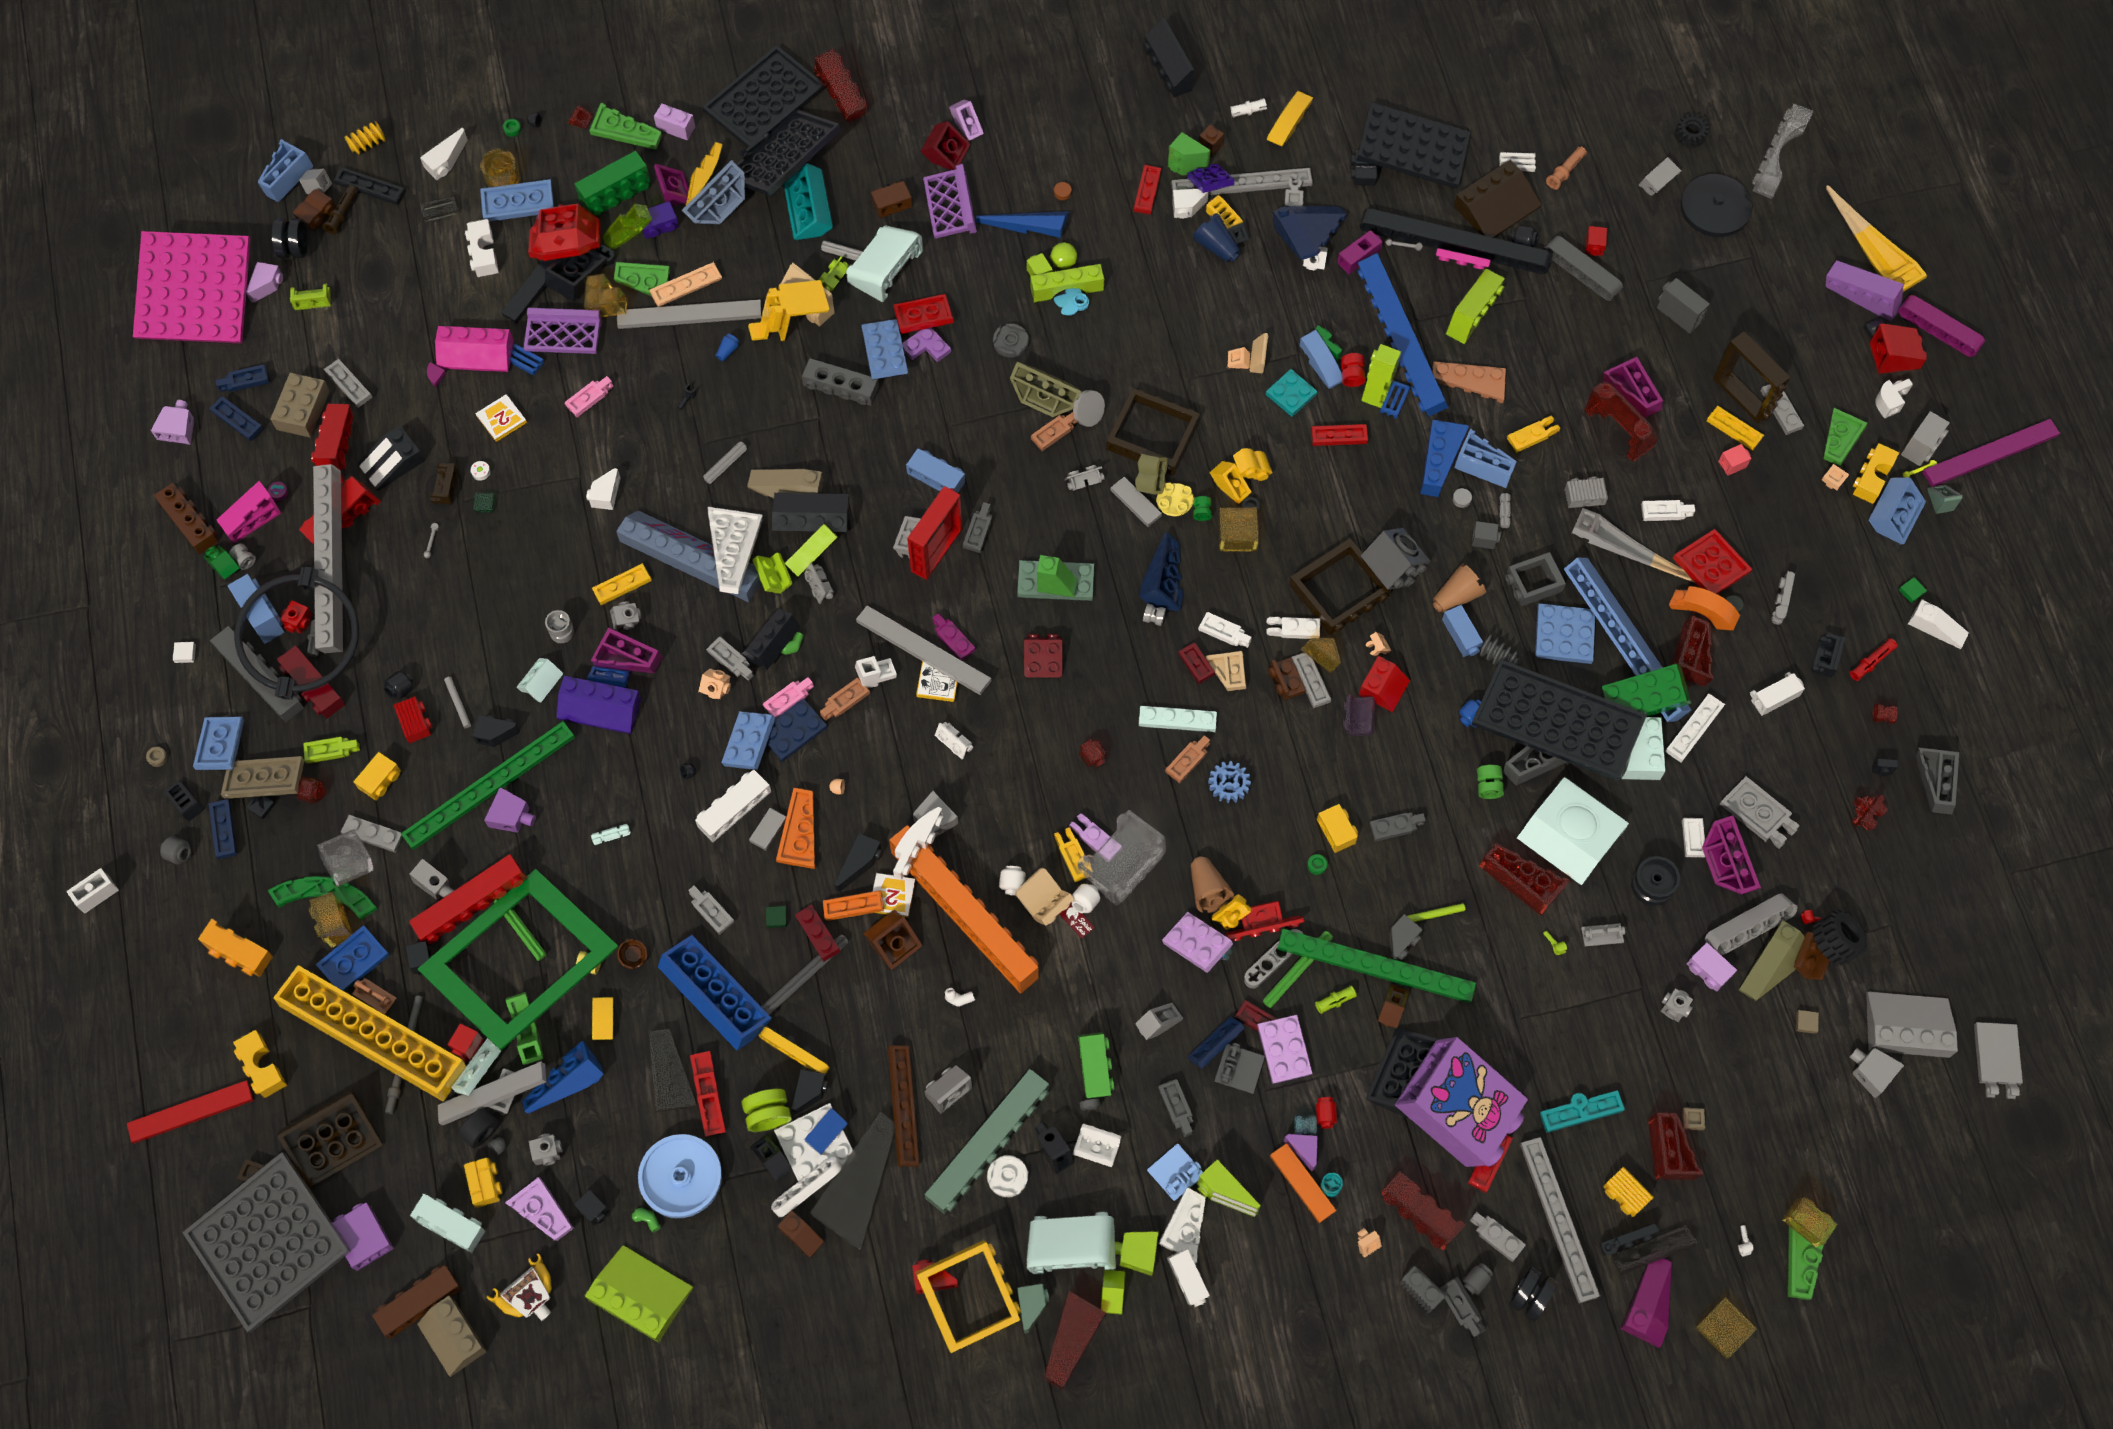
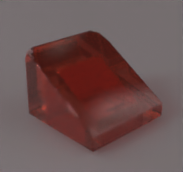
[567,105,593,129]

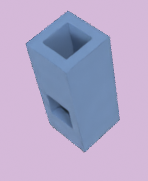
[1442,605,1483,657]

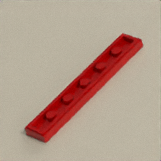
[127,1080,254,1144]

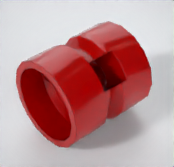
[1341,353,1366,387]

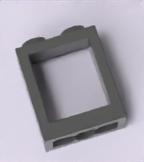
[1505,552,1566,606]

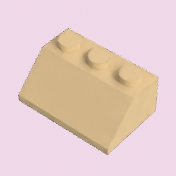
[781,263,835,327]

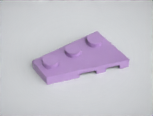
[505,1177,574,1241]

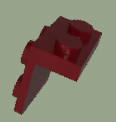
[1024,633,1062,677]

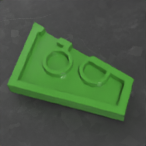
[614,262,670,296]

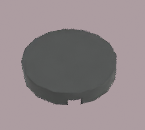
[993,323,1029,358]

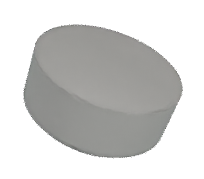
[1453,488,1472,508]

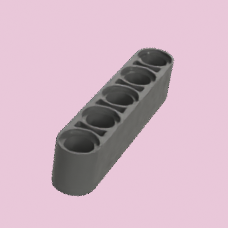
[1543,235,1623,301]

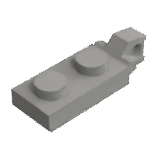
[706,637,754,681]
[688,886,734,935]
[1470,1212,1526,1262]

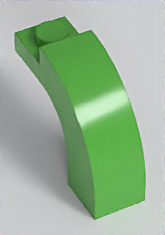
[506,992,543,1065]

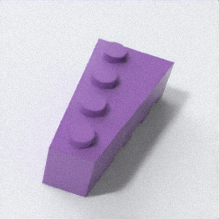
[1826,260,1904,322]

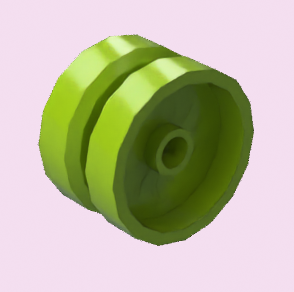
[741,1089,792,1132]

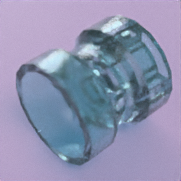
[1294,1115,1317,1136]

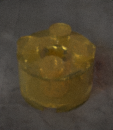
[480,149,519,187]

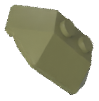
[1010,362,1082,417]

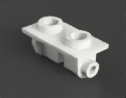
[935,722,973,759]

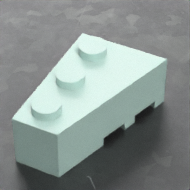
[1622,717,1665,780]

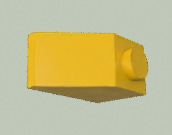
[1210,461,1251,504]

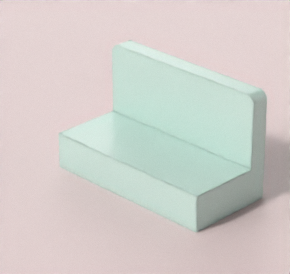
[517,658,563,702]

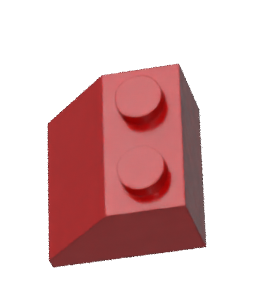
[1359,656,1410,712]

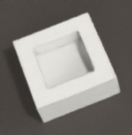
[173,642,196,663]

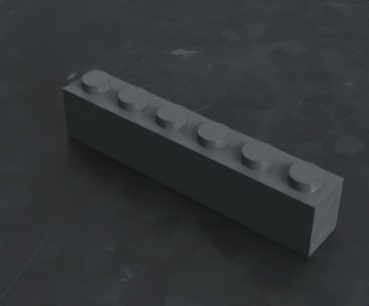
[210,626,304,723]

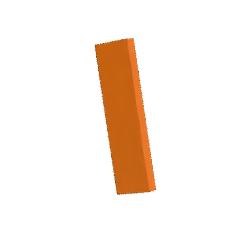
[1270,1143,1336,1223]

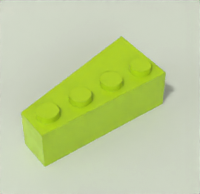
[1446,269,1505,344]

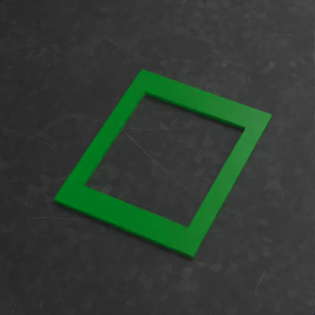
[418,869,619,1051]

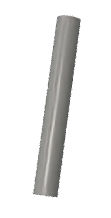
[444,677,471,728]

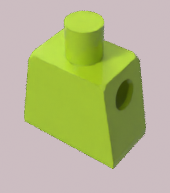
[1115,1232,1158,1276]

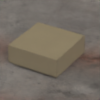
[1796,1010,1819,1034]
[1682,1108,1705,1130]

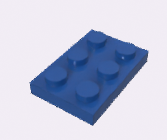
[316,925,390,992]

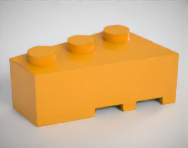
[198,919,273,977]

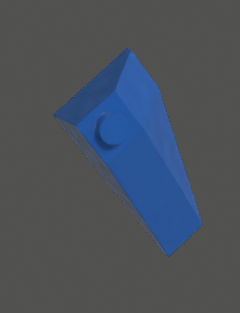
[522,1040,604,1114]

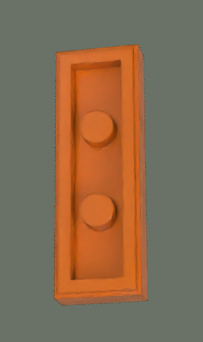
[823,890,884,921]

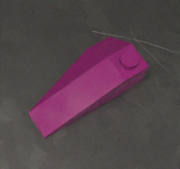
[1620,1253,1672,1348]

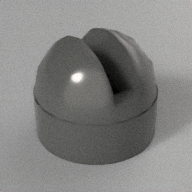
[488,1137,506,1156]

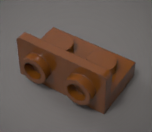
[1268,658,1306,700]
[1794,932,1830,980]

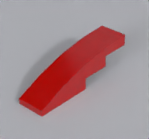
[690,1051,726,1137]

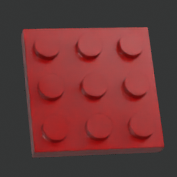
[1673,529,1752,594]

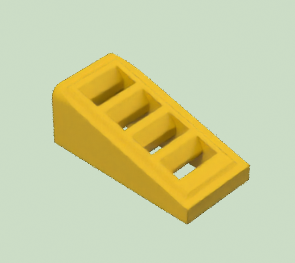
[1206,195,1243,228]

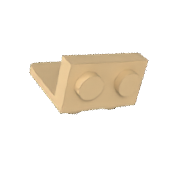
[1015,868,1074,926]

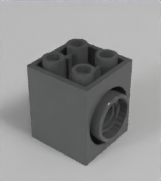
[1361,528,1430,590]

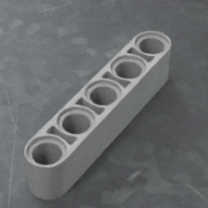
[1705,894,1797,955]

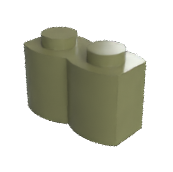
[1135,454,1168,495]

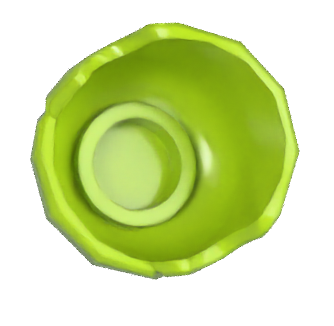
[1050,242,1077,269]

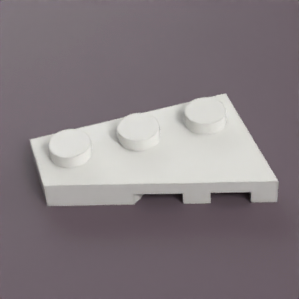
[1158,1187,1206,1264]

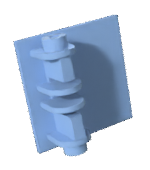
[1147,1144,1203,1201]

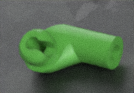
[781,632,804,655]

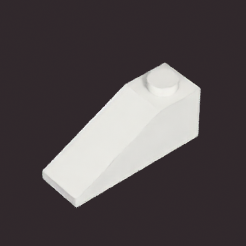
[420,128,468,180]
[1908,600,1969,649]

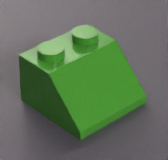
[1168,132,1210,175]

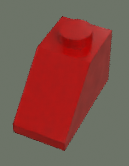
[912,1260,958,1294]

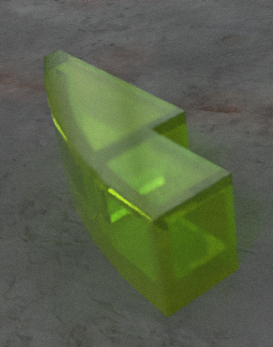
[602,204,652,250]

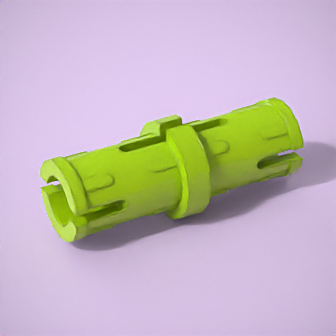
[1315,985,1357,1014]

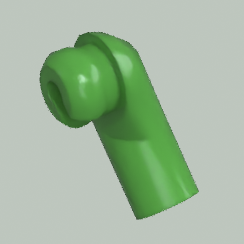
[632,1208,661,1232]

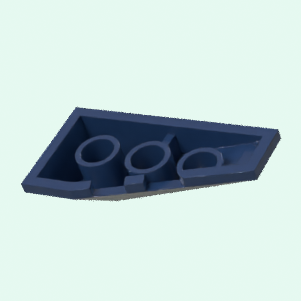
[1139,532,1183,611]

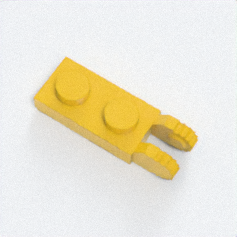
[1507,416,1560,452]
[1054,827,1093,882]

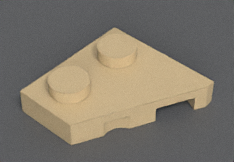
[1206,651,1246,691]

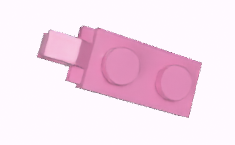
[565,376,613,417]
[763,677,814,719]

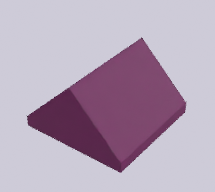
[654,164,689,207]

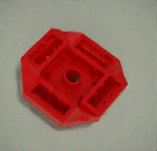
[528,204,601,261]

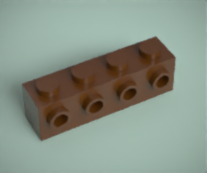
[154,483,218,555]

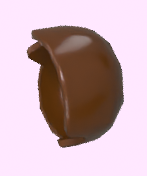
[617,939,648,969]

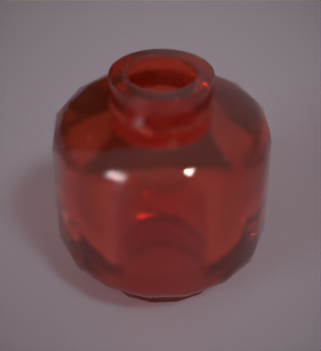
[1079,738,1107,768]
[296,777,326,804]

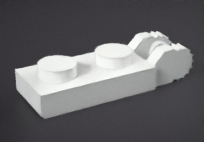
[1267,617,1320,639]

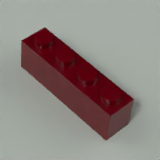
[277,645,345,719]

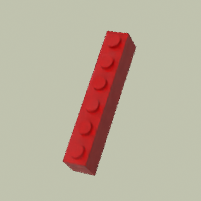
[409,854,527,944]

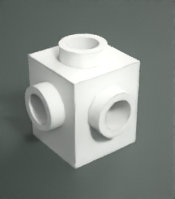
[1303,245,1328,270]

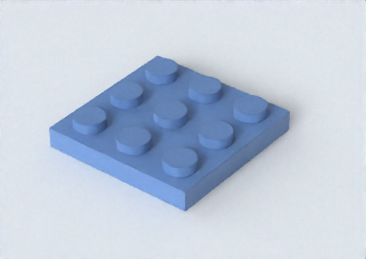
[1535,604,1595,664]

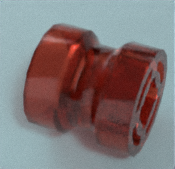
[1873,703,1898,724]

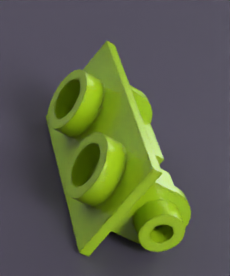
[818,256,849,292]

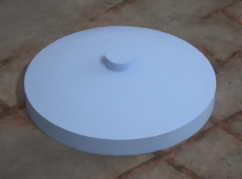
[638,1134,722,1218]

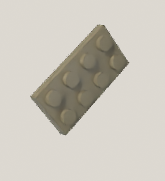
[221,756,305,799]

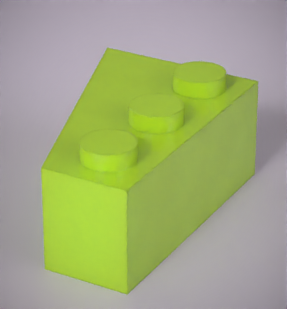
[1361,344,1401,408]

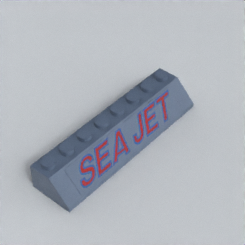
[616,511,761,602]

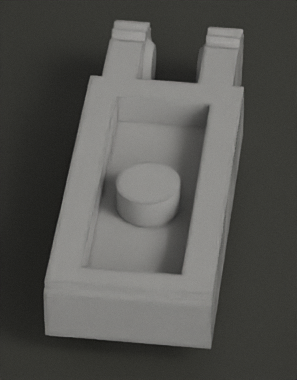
[1771,571,1795,625]

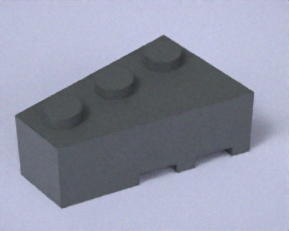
[1916,748,1959,815]

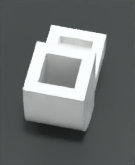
[1876,379,1913,419]
[855,656,897,688]

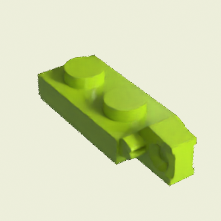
[303,737,360,764]

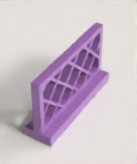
[923,164,977,239]
[524,308,602,354]

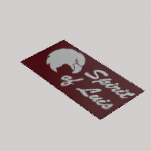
[1059,903,1095,939]

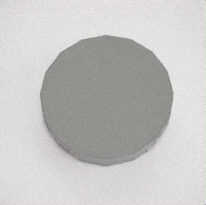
[1073,390,1105,427]

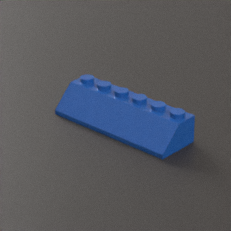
[658,935,771,1051]

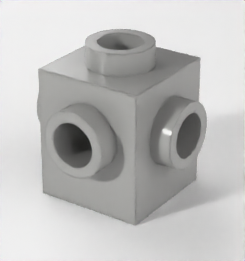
[610,601,641,630]
[1660,989,1693,1022]
[529,1134,563,1166]

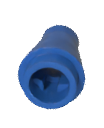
[715,334,739,362]

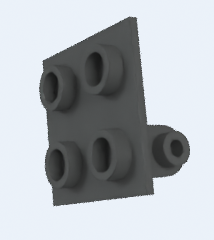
[1214,1043,1265,1094]

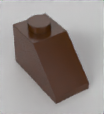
[1378,984,1409,1028]
[778,1210,824,1258]

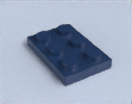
[767,698,827,762]

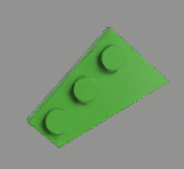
[1823,408,1867,466]

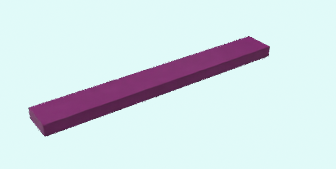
[1922,419,2060,487]

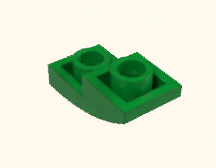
[1315,325,1342,363]

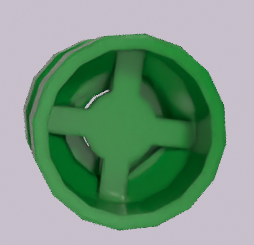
[1193,496,1212,521]

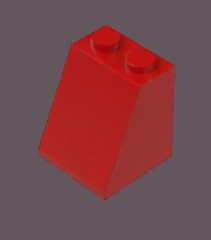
[1869,324,1927,374]

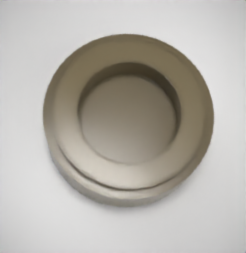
[146,747,168,767]

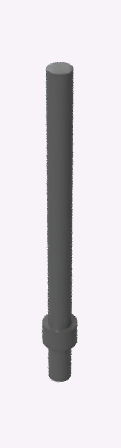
[385,996,423,1114]

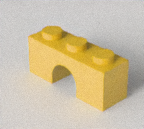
[1852,443,1899,504]
[233,1030,287,1098]

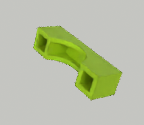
[1030,264,1104,302]

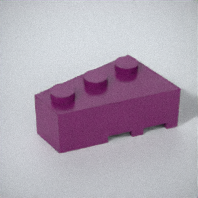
[1603,357,1663,418]
[591,628,663,673]

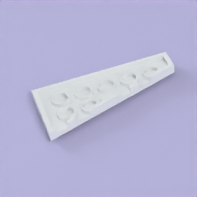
[708,507,763,594]

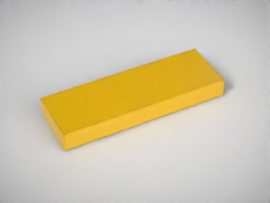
[1707,406,1764,451]
[592,563,652,605]

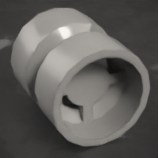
[545,610,574,643]

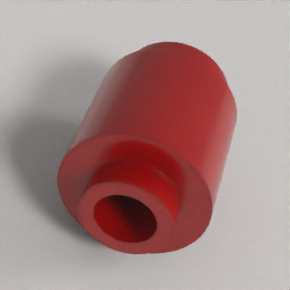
[1316,1097,1337,1129]

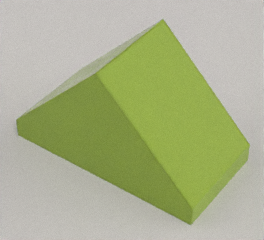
[1101,1270,1125,1314]

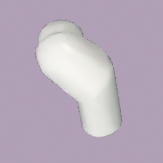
[945,988,975,1007]

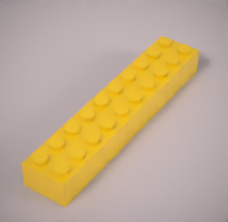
[274,965,466,1101]

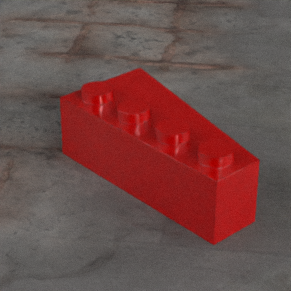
[311,404,353,483]

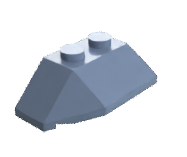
[682,160,745,224]

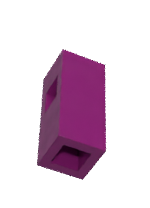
[1337,230,1382,274]

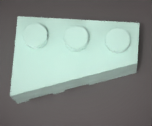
[410,1194,485,1253]

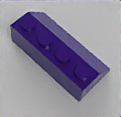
[557,676,641,734]

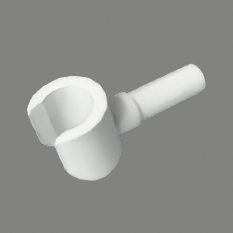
[1738,1226,1753,1256]

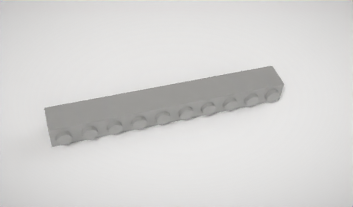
[313,464,343,653]

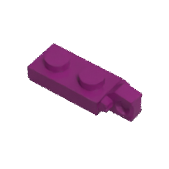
[932,614,976,661]

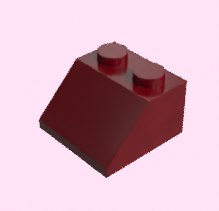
[920,121,971,170]

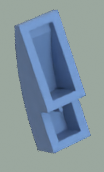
[1299,330,1342,389]

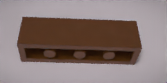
[372,1265,462,1339]

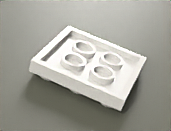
[774,1103,856,1182]

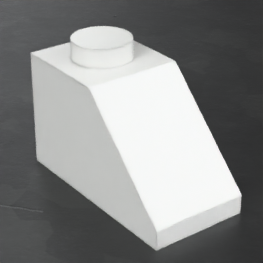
[1172,189,1208,218]
[587,468,620,510]

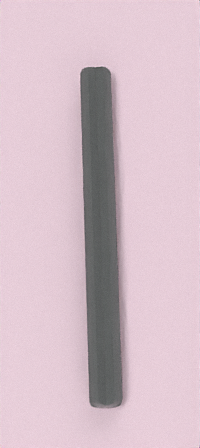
[761,934,848,1015]

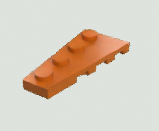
[776,788,815,869]

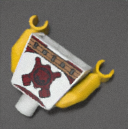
[487,1254,552,1321]

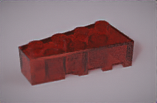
[814,49,867,123]
[1479,843,1570,916]

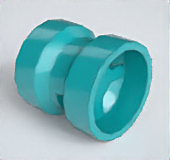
[1320,1173,1343,1197]

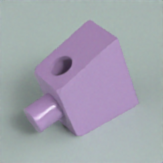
[151,400,194,444]

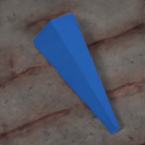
[976,211,1070,238]

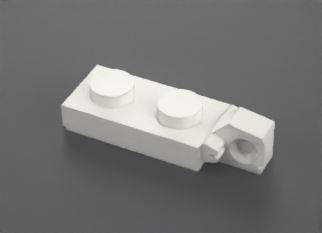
[1641,500,1695,521]
[1199,612,1252,648]

